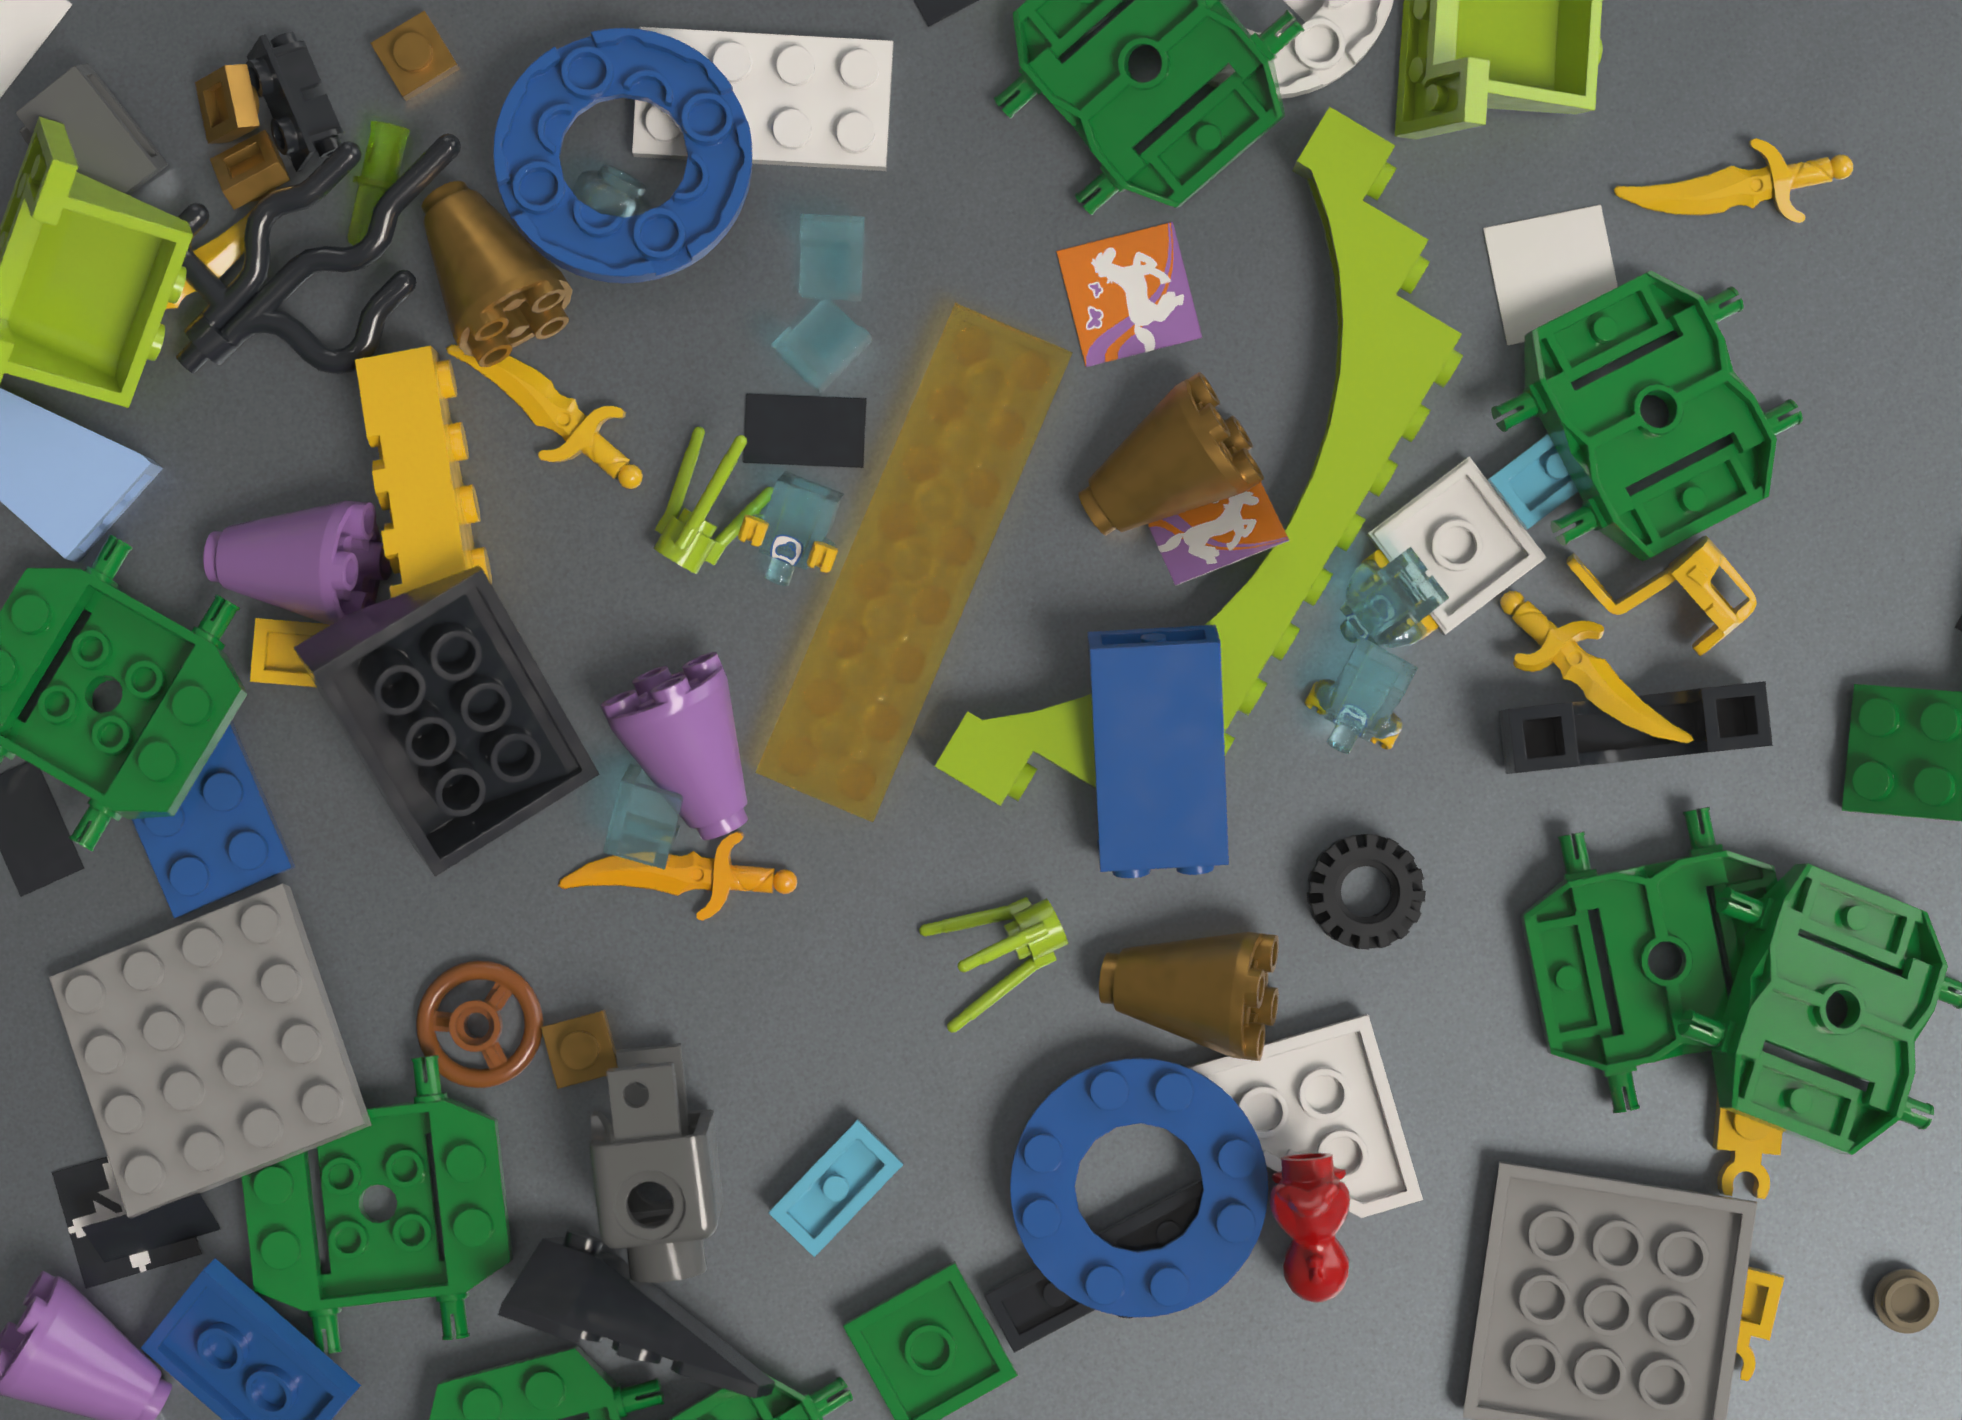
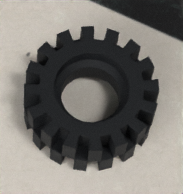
[1306,834,1426,950]

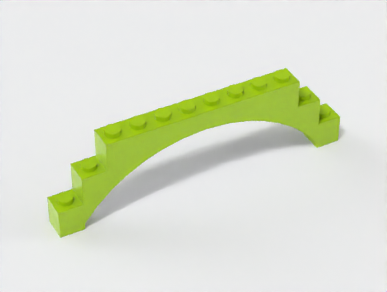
[935,106,1463,806]

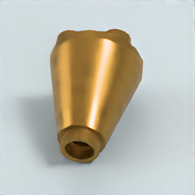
[421,181,573,367]
[1078,372,1264,536]
[1099,932,1279,1061]

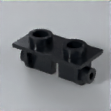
[246,32,345,172]

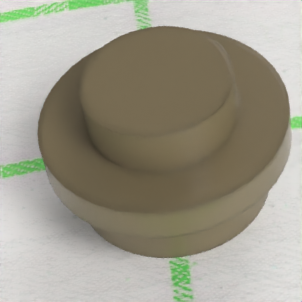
[1873,1269,1939,1334]

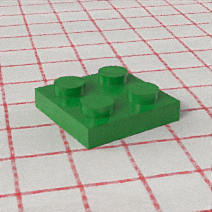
[1842,684,1962,822]
[843,1261,1018,1420]

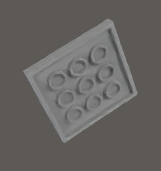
[49,884,372,1218]
[1463,1161,1757,1420]

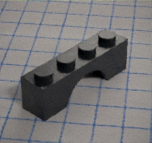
[1499,681,1773,774]

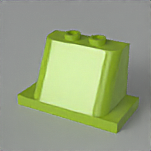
[1395,0,1603,140]
[0,116,193,408]

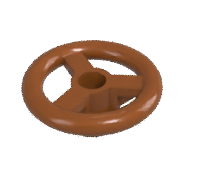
[416,961,543,1088]

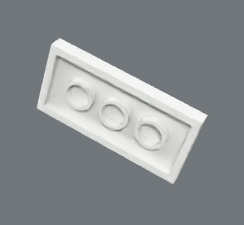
[632,27,894,171]

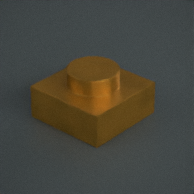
[370,10,460,101]
[195,64,260,144]
[210,129,290,210]
[541,1010,618,1089]

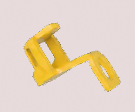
[1566,535,1757,656]

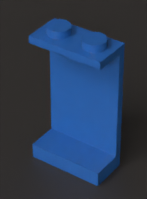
[1087,625,1229,878]

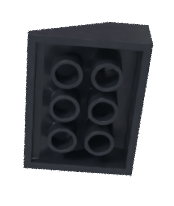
[294,565,600,877]

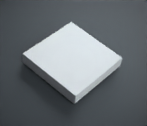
[1367,457,1547,635]

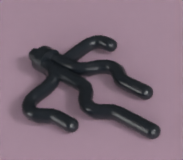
[176,133,461,375]

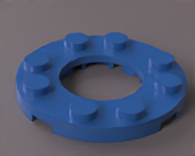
[493,28,752,284]
[1010,1057,1268,1318]

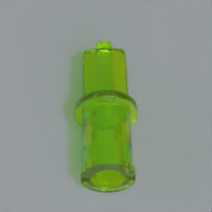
[346,121,411,245]

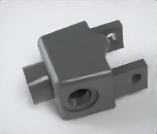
[589,1043,723,1283]

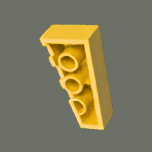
[355,345,492,598]

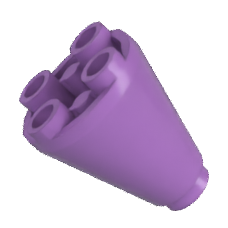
[203,501,392,625]
[601,652,748,840]
[0,1271,172,1420]

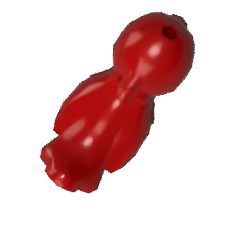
[1270,1153,1350,1303]

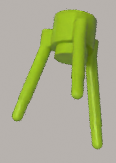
[653,426,775,574]
[919,897,1068,1033]

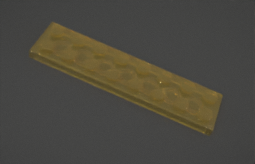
[755,303,1073,823]

